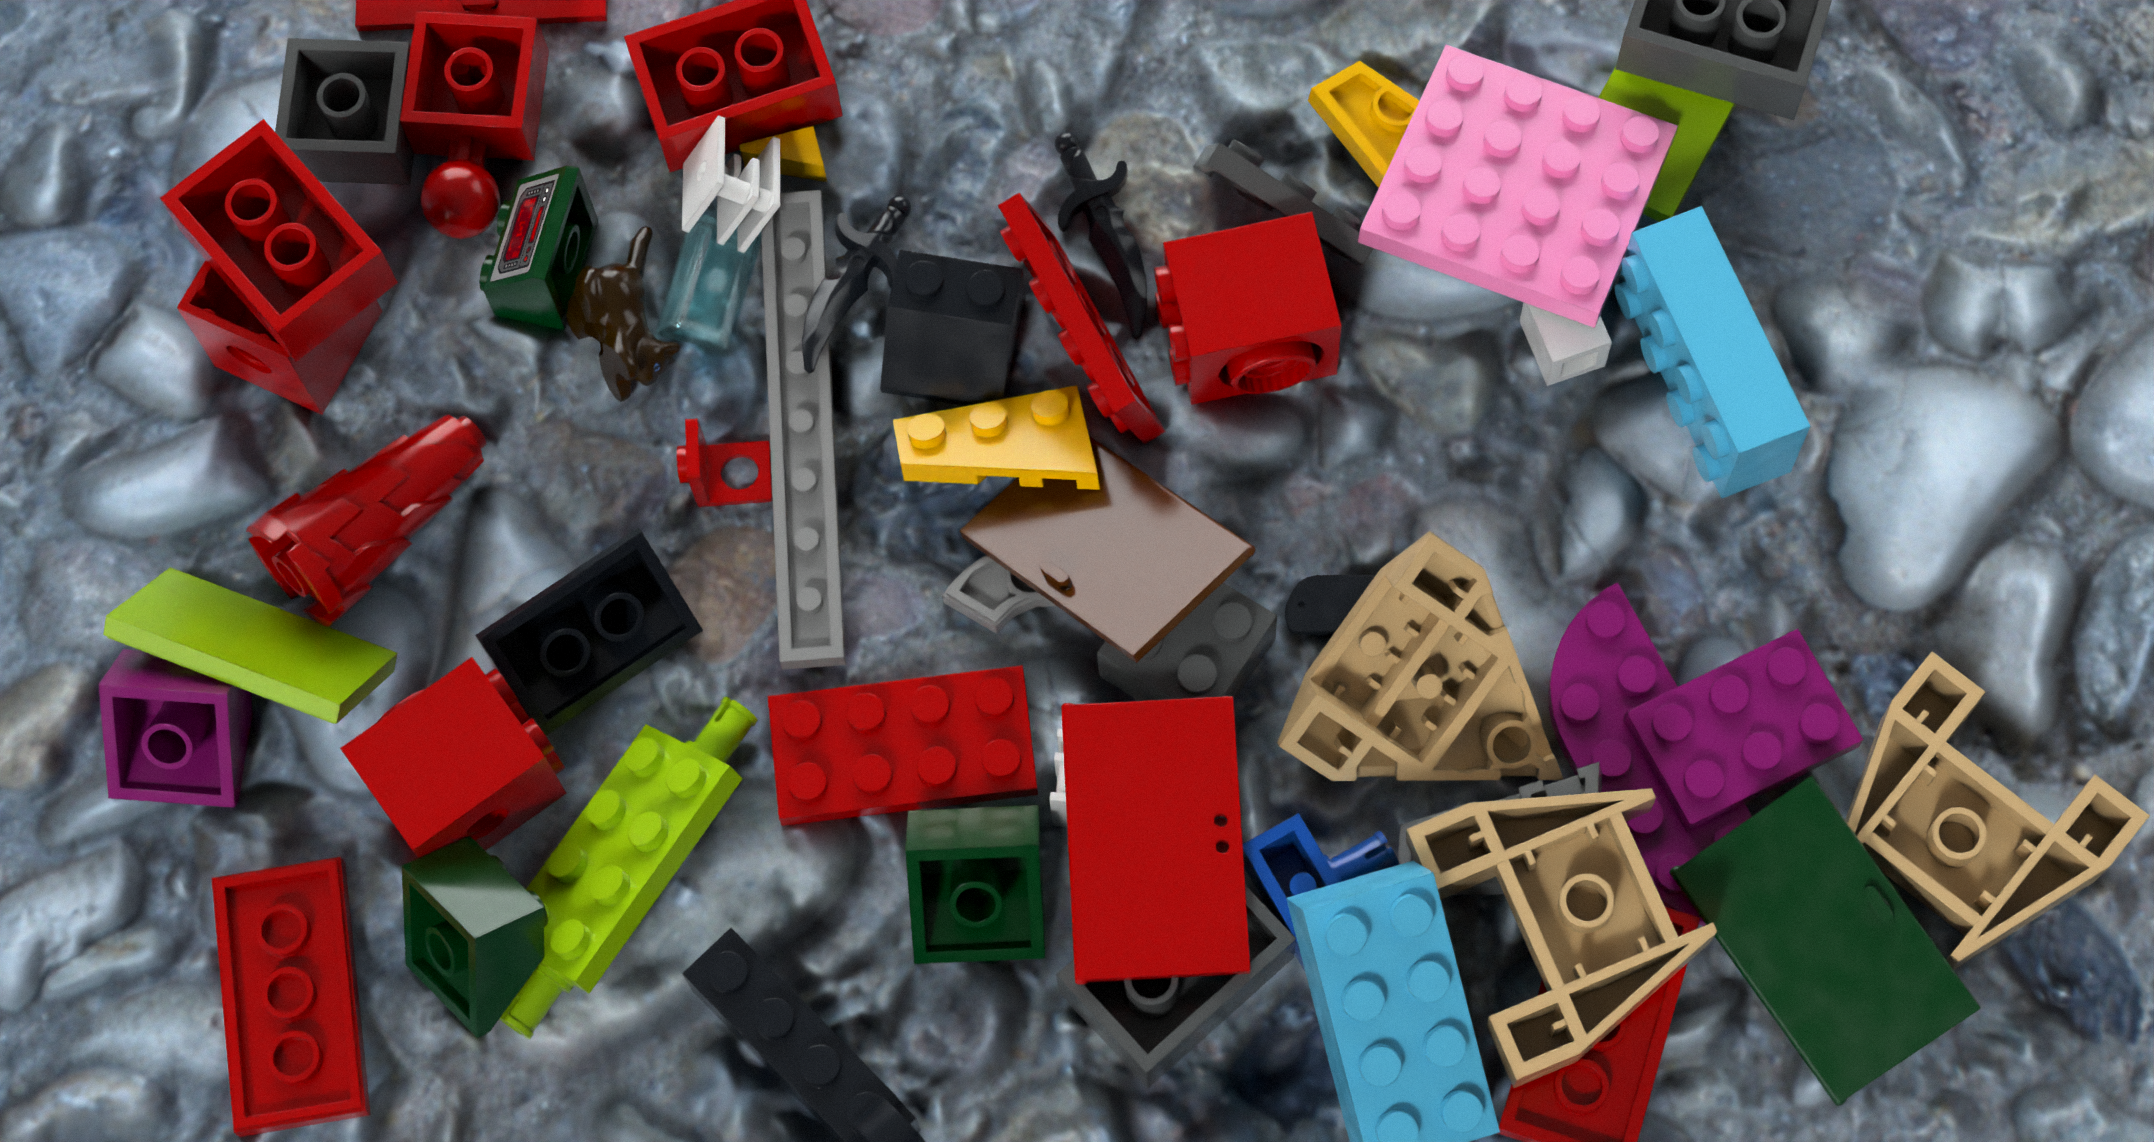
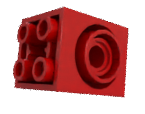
[1154,211,1342,405]
[177,260,383,415]
[340,657,567,858]

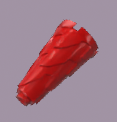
[246,415,487,627]

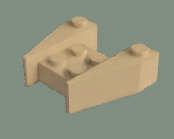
[1845,652,2150,970]
[1406,788,1717,1088]

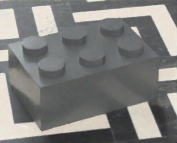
[1616,0,1832,120]
[1056,885,1296,1089]

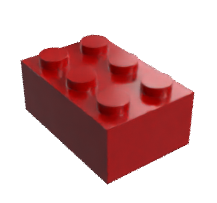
[624,0,843,172]
[160,119,398,362]

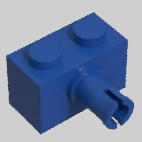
[1243,813,1400,971]

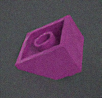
[98,649,253,808]

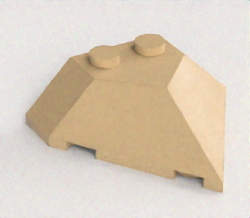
[1277,531,1563,781]

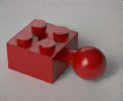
[400,11,549,239]

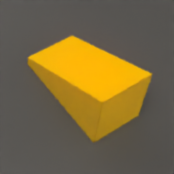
[739,126,827,182]

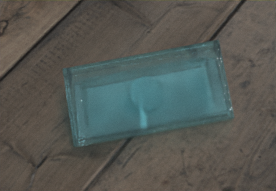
[655,214,759,350]

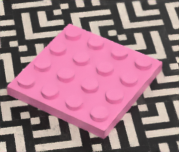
[1358,45,1678,328]

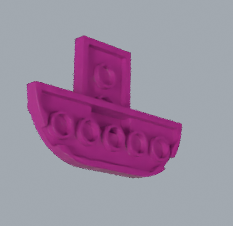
[1548,582,1863,926]

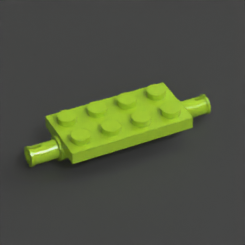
[499,697,758,1040]

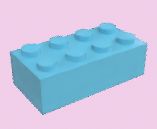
[1615,206,1810,499]
[1286,861,1500,1142]

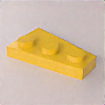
[1308,61,1419,188]
[893,385,1100,490]

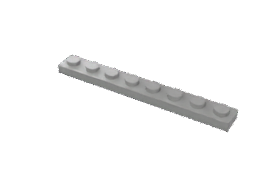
[761,190,846,670]

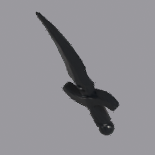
[1055,132,1148,340]
[802,195,911,374]

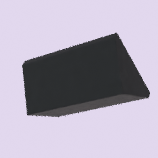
[475,528,703,735]

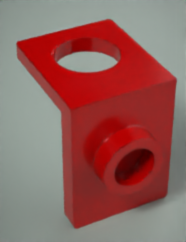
[677,418,773,507]

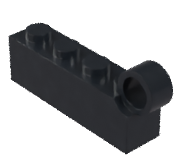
[682,928,925,1142]

